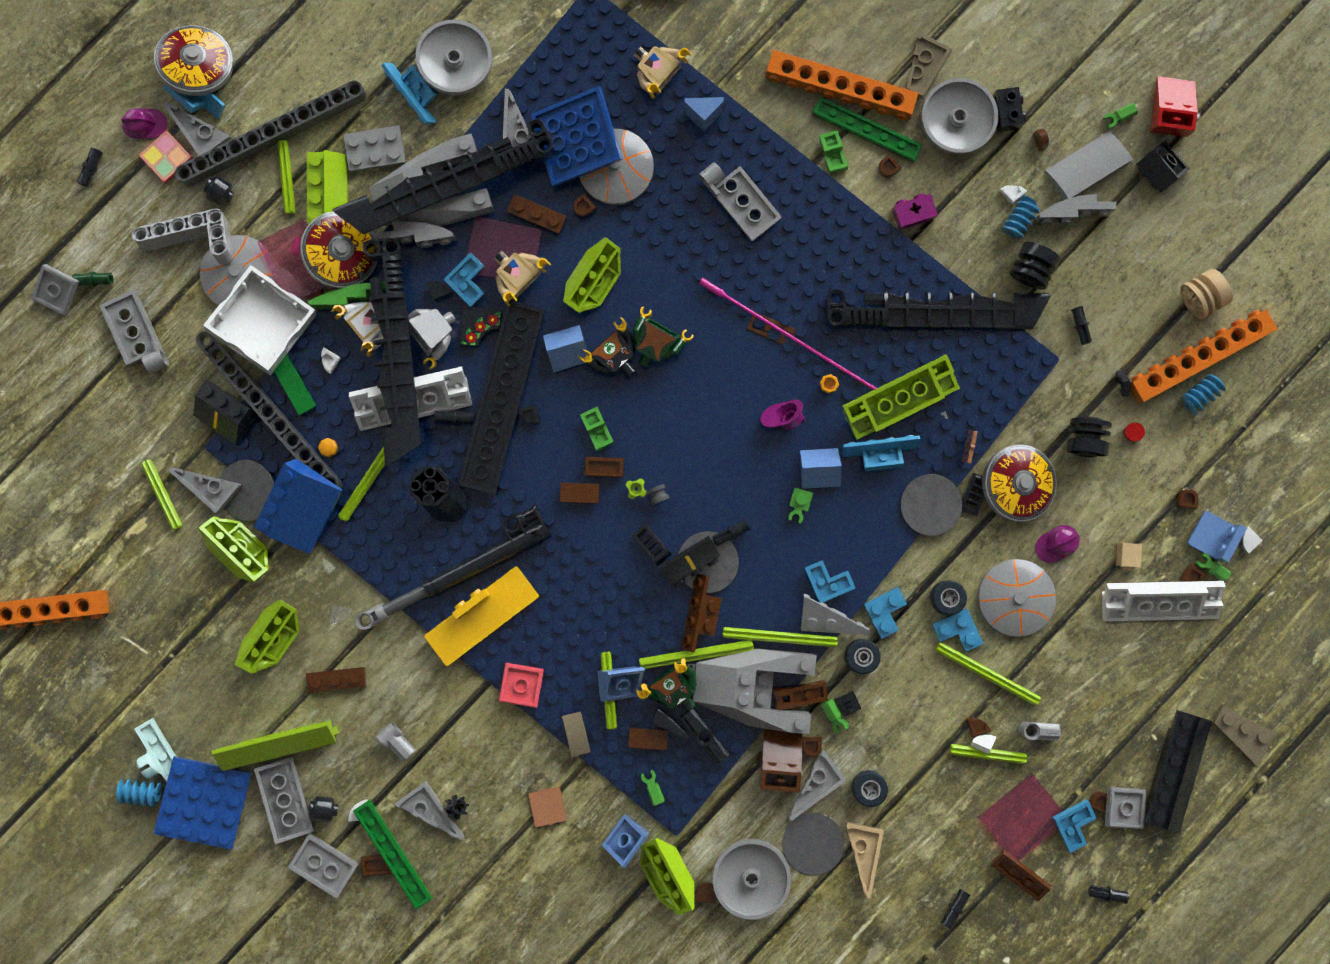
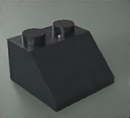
[1136,140,1189,193]

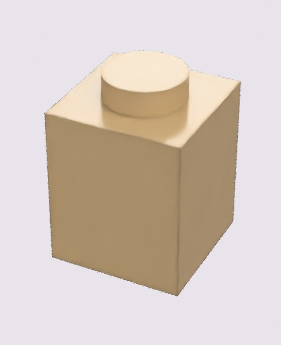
[1116,543,1142,571]

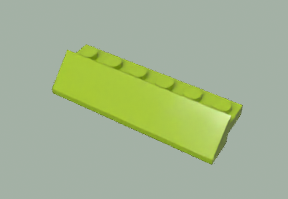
[307,150,348,226]
[842,355,960,440]
[211,720,339,771]

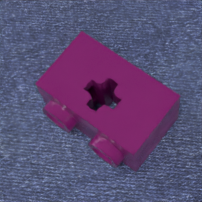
[892,193,938,231]

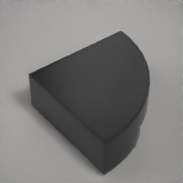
[426,281,452,301]
[1116,370,1130,397]
[518,405,541,424]

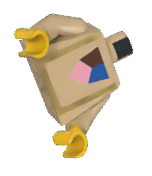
[634,46,692,98]
[494,251,551,306]

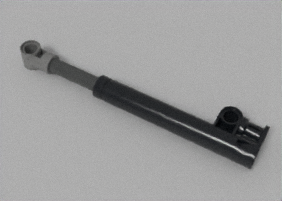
[355,503,552,630]

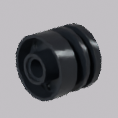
[1009,242,1061,290]
[1067,417,1112,458]

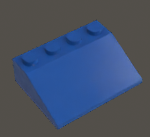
[254,459,343,554]

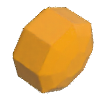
[819,374,839,394]
[318,438,339,457]

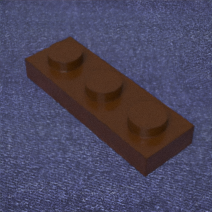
[507,194,567,235]
[306,667,367,693]
[991,850,1051,901]

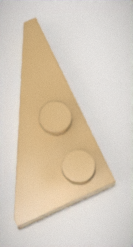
[846,822,884,899]

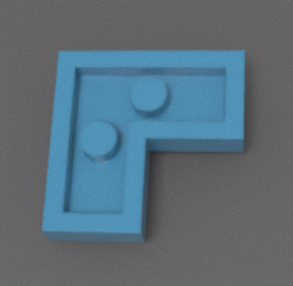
[444,252,485,307]
[804,560,855,603]
[863,587,907,639]
[931,608,983,652]
[1052,799,1097,853]

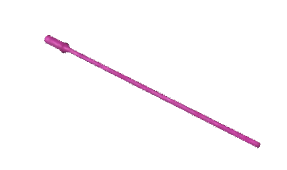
[699,278,877,390]

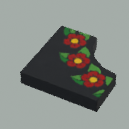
[459,306,502,347]

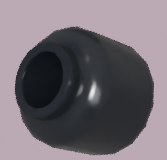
[204,177,234,205]
[309,796,338,823]

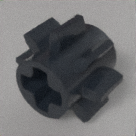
[443,795,469,820]

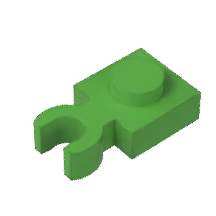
[788,488,813,523]

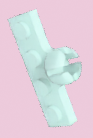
[135,718,176,782]

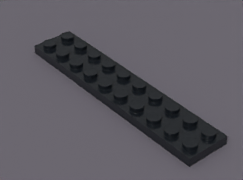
[458,301,545,495]

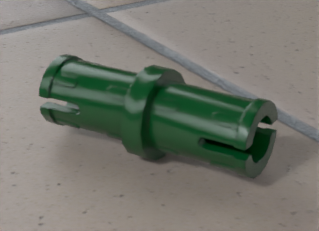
[72,271,114,287]

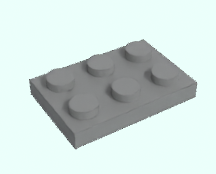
[343,125,406,173]
[288,833,359,898]

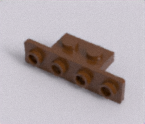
[682,574,722,653]

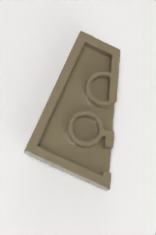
[907,32,952,99]
[1212,705,1275,767]

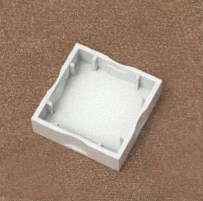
[203,265,316,375]

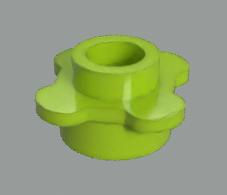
[626,478,647,499]

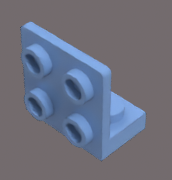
[1187,511,1247,562]

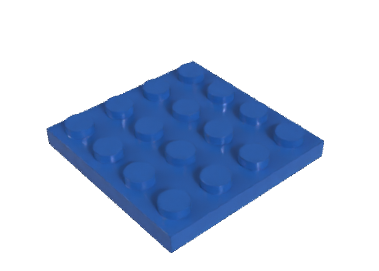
[531,86,623,187]
[154,756,252,850]

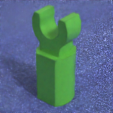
[1102,103,1138,129]
[1195,553,1231,582]
[821,698,849,734]
[641,769,665,806]

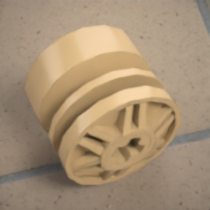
[1180,268,1233,319]

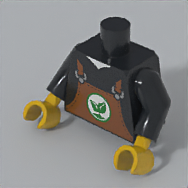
[578,317,636,377]

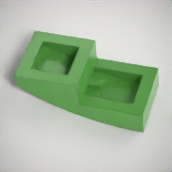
[819,130,848,175]
[580,407,614,452]

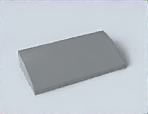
[1045,131,1133,200]
[254,757,314,844]

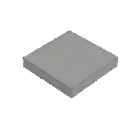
[31,264,79,316]
[1105,787,1146,829]

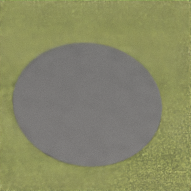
[220,460,274,521]
[901,474,962,536]
[678,531,739,593]
[782,813,844,875]

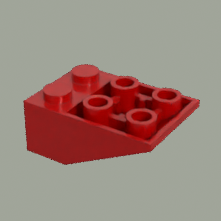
[1150,76,1198,137]

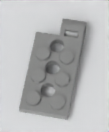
[699,162,782,242]
[99,290,169,374]

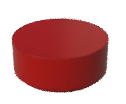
[1124,422,1145,442]

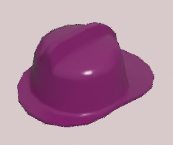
[121,108,167,139]
[760,399,805,430]
[1035,525,1080,563]

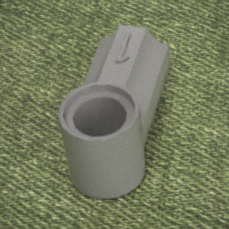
[1018,721,1061,741]
[377,722,416,762]

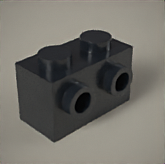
[992,87,1026,132]

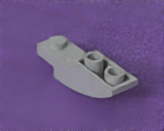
[1035,194,1116,225]
[375,222,456,248]

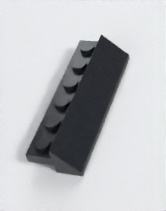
[1144,710,1212,833]

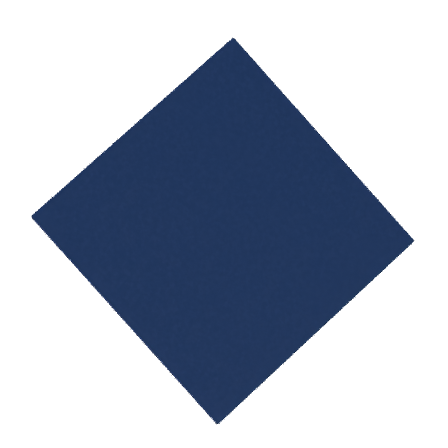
[205,0,1059,835]

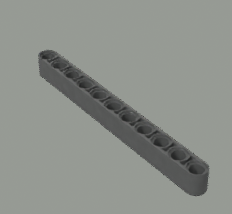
[175,80,366,186]
[196,331,342,488]

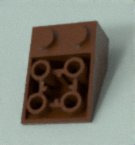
[759,729,803,793]

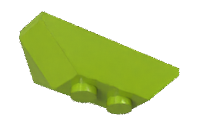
[563,237,621,313]
[198,516,268,583]
[235,600,299,674]
[640,838,694,915]

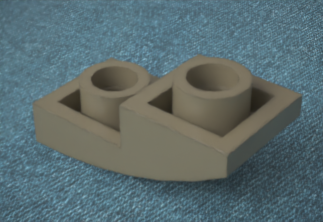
[562,711,590,757]

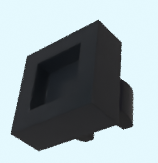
[835,690,862,717]

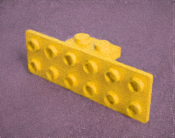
[424,566,539,666]

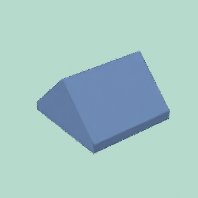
[685,97,724,131]
[543,325,587,372]
[800,448,841,489]
[597,666,645,702]
[602,814,649,868]

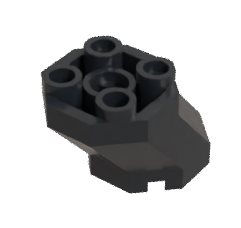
[410,467,468,522]

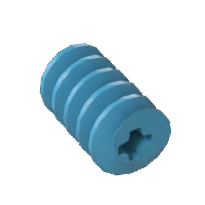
[1001,196,1040,239]
[1182,374,1226,416]
[116,779,162,807]

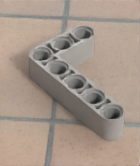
[132,209,234,265]

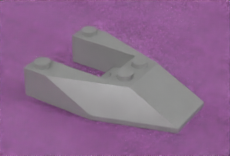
[369,134,494,227]
[693,648,816,734]

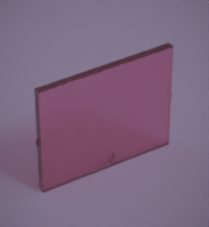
[467,216,542,286]
[257,219,327,299]
[978,773,1063,861]

